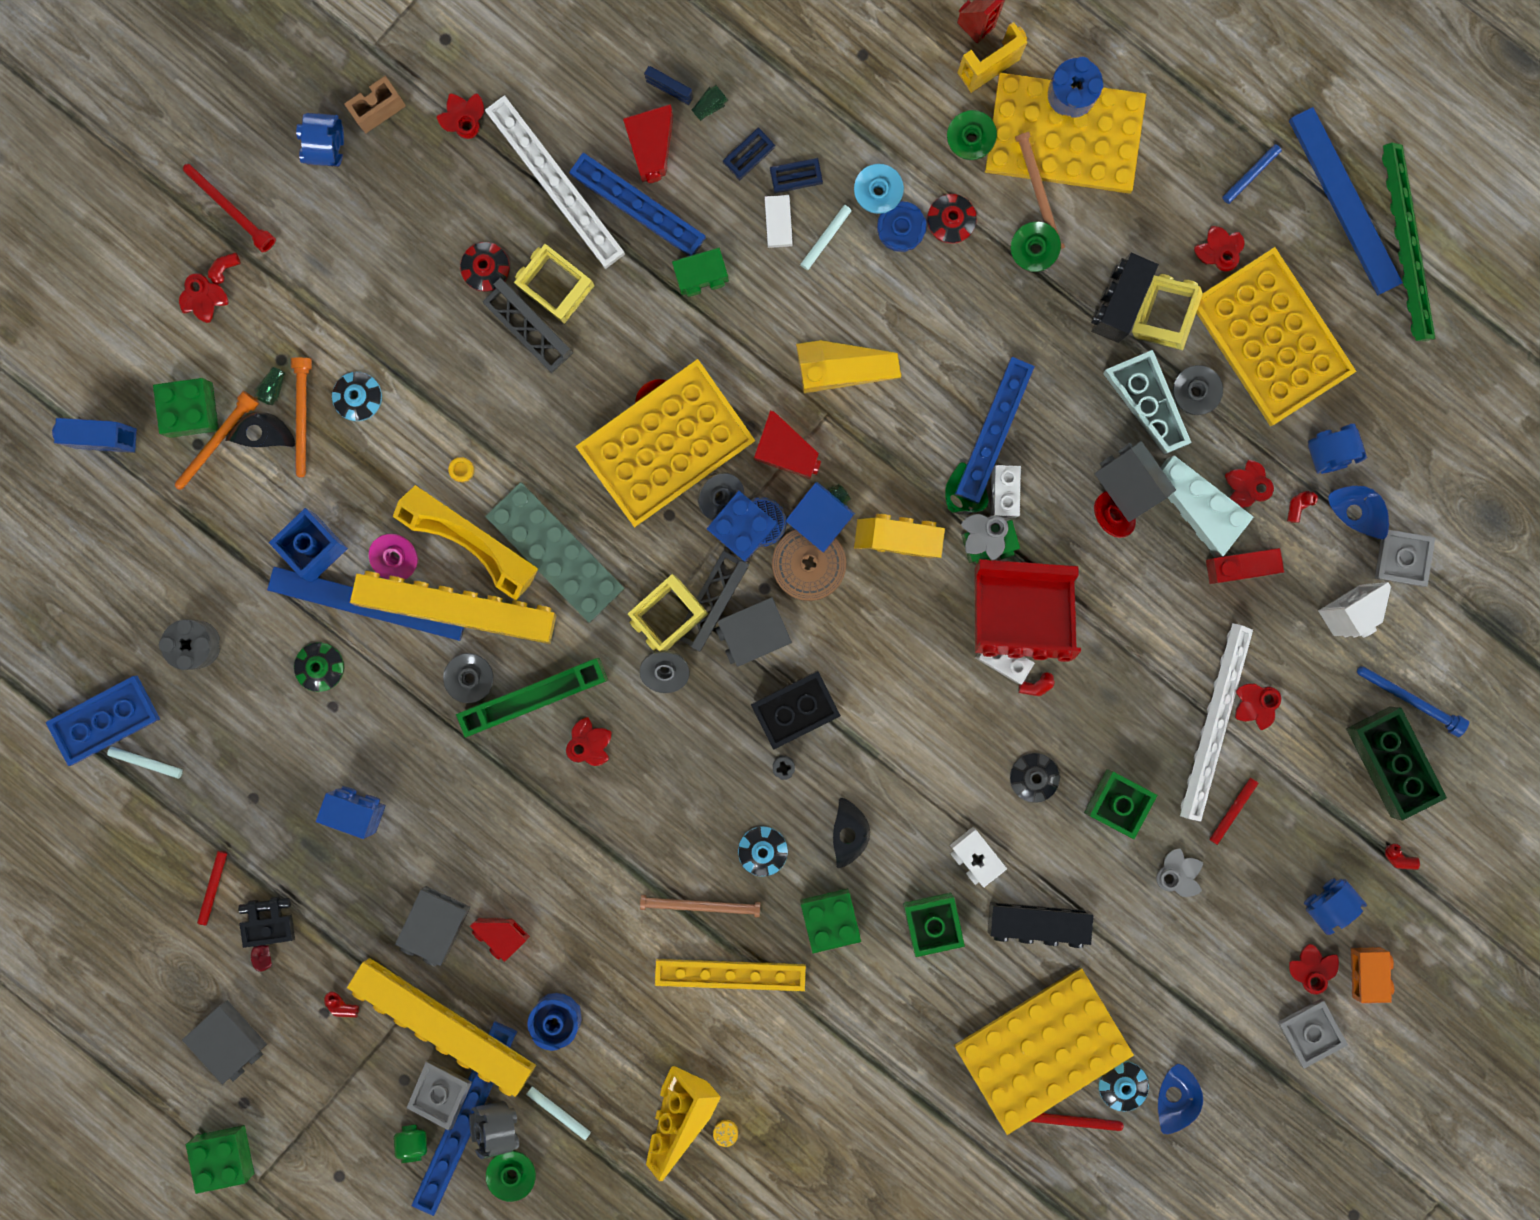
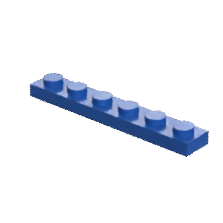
[569,152,706,256]
[955,357,1035,504]

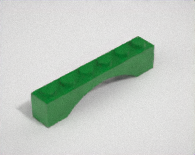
[456,658,609,738]

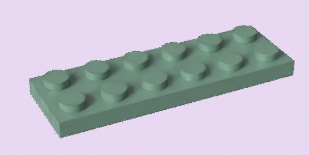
[485,482,625,623]

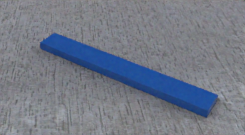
[1289,107,1403,296]
[267,567,464,641]
[411,1021,517,1216]

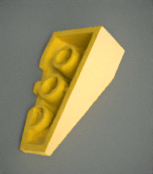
[796,340,901,393]
[646,1066,721,1181]

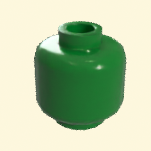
[393,1125,427,1164]

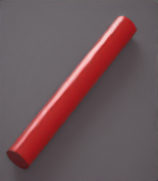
[1209,778,1259,845]
[197,851,228,926]

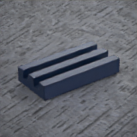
[644,66,693,106]
[723,127,775,181]
[770,158,823,194]

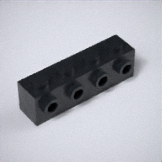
[987,902,1094,948]

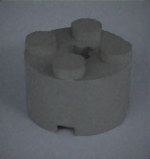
[159,620,220,670]
[469,1101,519,1159]

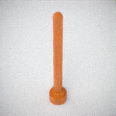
[291,357,312,478]
[175,391,259,490]

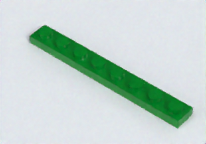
[1382,142,1436,342]

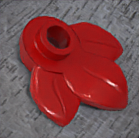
[436,93,484,139]
[1194,226,1245,271]
[179,273,229,323]
[1225,460,1274,508]
[1235,683,1282,730]
[566,717,612,766]
[1289,944,1339,995]

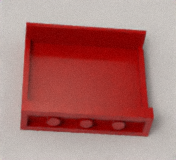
[974,559,1081,662]

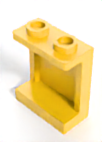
[958,22,1027,93]

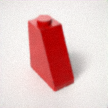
[623,104,673,183]
[754,410,821,479]

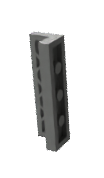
[483,278,573,373]
[680,551,749,652]

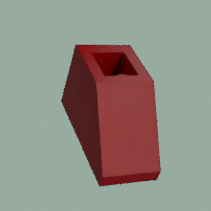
[470,918,530,962]

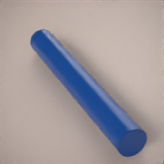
[1222,144,1282,204]

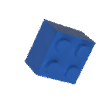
[706,491,778,563]
[269,508,348,583]
[316,786,386,839]

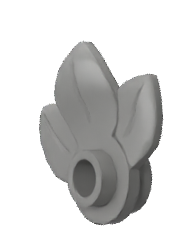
[961,514,1008,560]
[1156,848,1203,897]

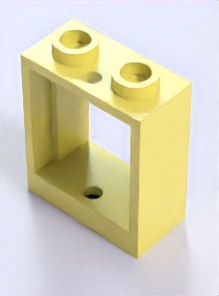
[514,244,595,324]
[1132,274,1203,350]
[628,574,709,651]

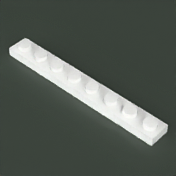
[485,95,625,269]
[1180,623,1253,821]

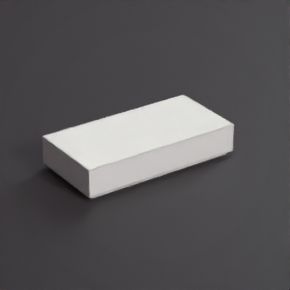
[765,195,793,248]

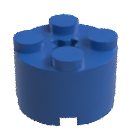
[1048,57,1103,118]
[296,113,344,167]
[1308,424,1368,474]
[1304,878,1367,935]
[527,993,582,1051]

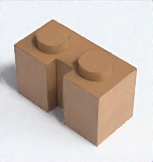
[344,76,406,134]

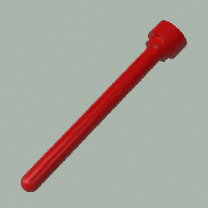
[183,164,276,253]
[1029,1113,1124,1131]

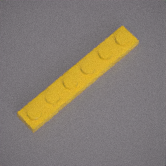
[655,959,806,991]

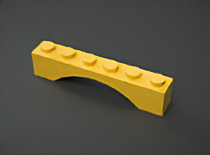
[393,485,538,601]

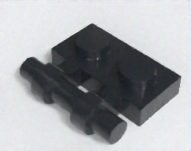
[238,896,295,948]

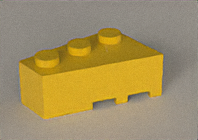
[854,514,945,558]

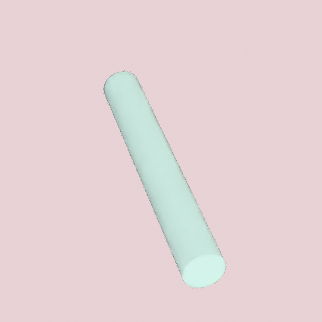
[800,205,852,270]
[107,746,183,779]
[526,1086,591,1140]

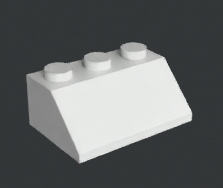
[1318,582,1391,638]

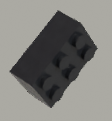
[1091,252,1159,343]
[751,670,841,750]

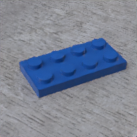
[45,675,160,766]

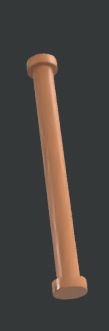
[1015,132,1065,249]
[640,895,760,917]

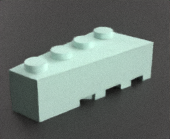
[1103,350,1191,455]
[1160,455,1254,558]

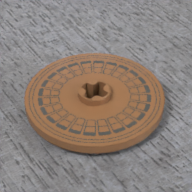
[772,530,846,601]

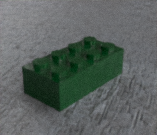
[1346,706,1447,821]

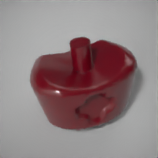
[251,945,272,972]

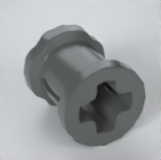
[773,756,795,780]

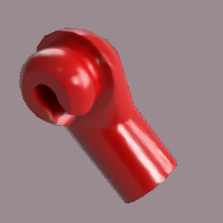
[208,252,241,284]
[1287,491,1318,523]
[1018,672,1055,696]
[1385,843,1420,870]
[324,992,359,1018]

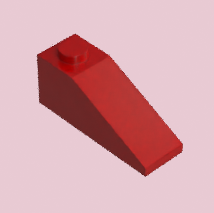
[957,0,1005,44]
[1206,548,1284,584]

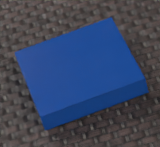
[785,482,855,553]

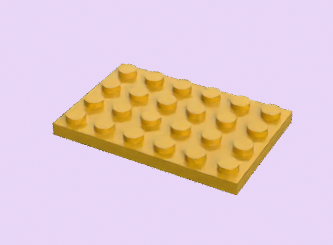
[984,73,1146,194]
[1189,247,1357,427]
[575,359,755,528]
[953,967,1134,1135]

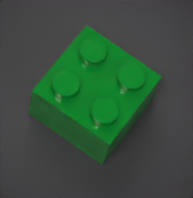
[153,378,219,438]
[1084,769,1158,840]
[800,888,861,954]
[903,892,965,957]
[185,1125,255,1194]

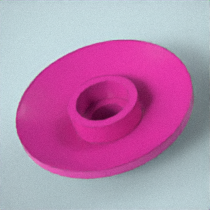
[369,534,418,580]

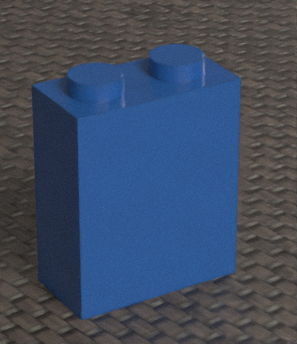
[52,418,137,453]

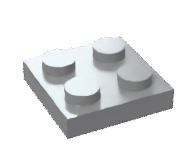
[1375,530,1435,587]
[1277,999,1348,1069]
[407,1060,472,1130]

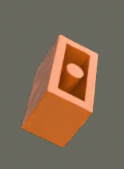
[1351,947,1394,1003]

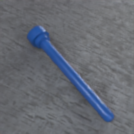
[1357,666,1469,737]

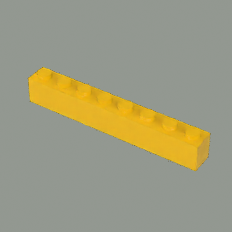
[350,571,557,644]
[347,958,536,1097]

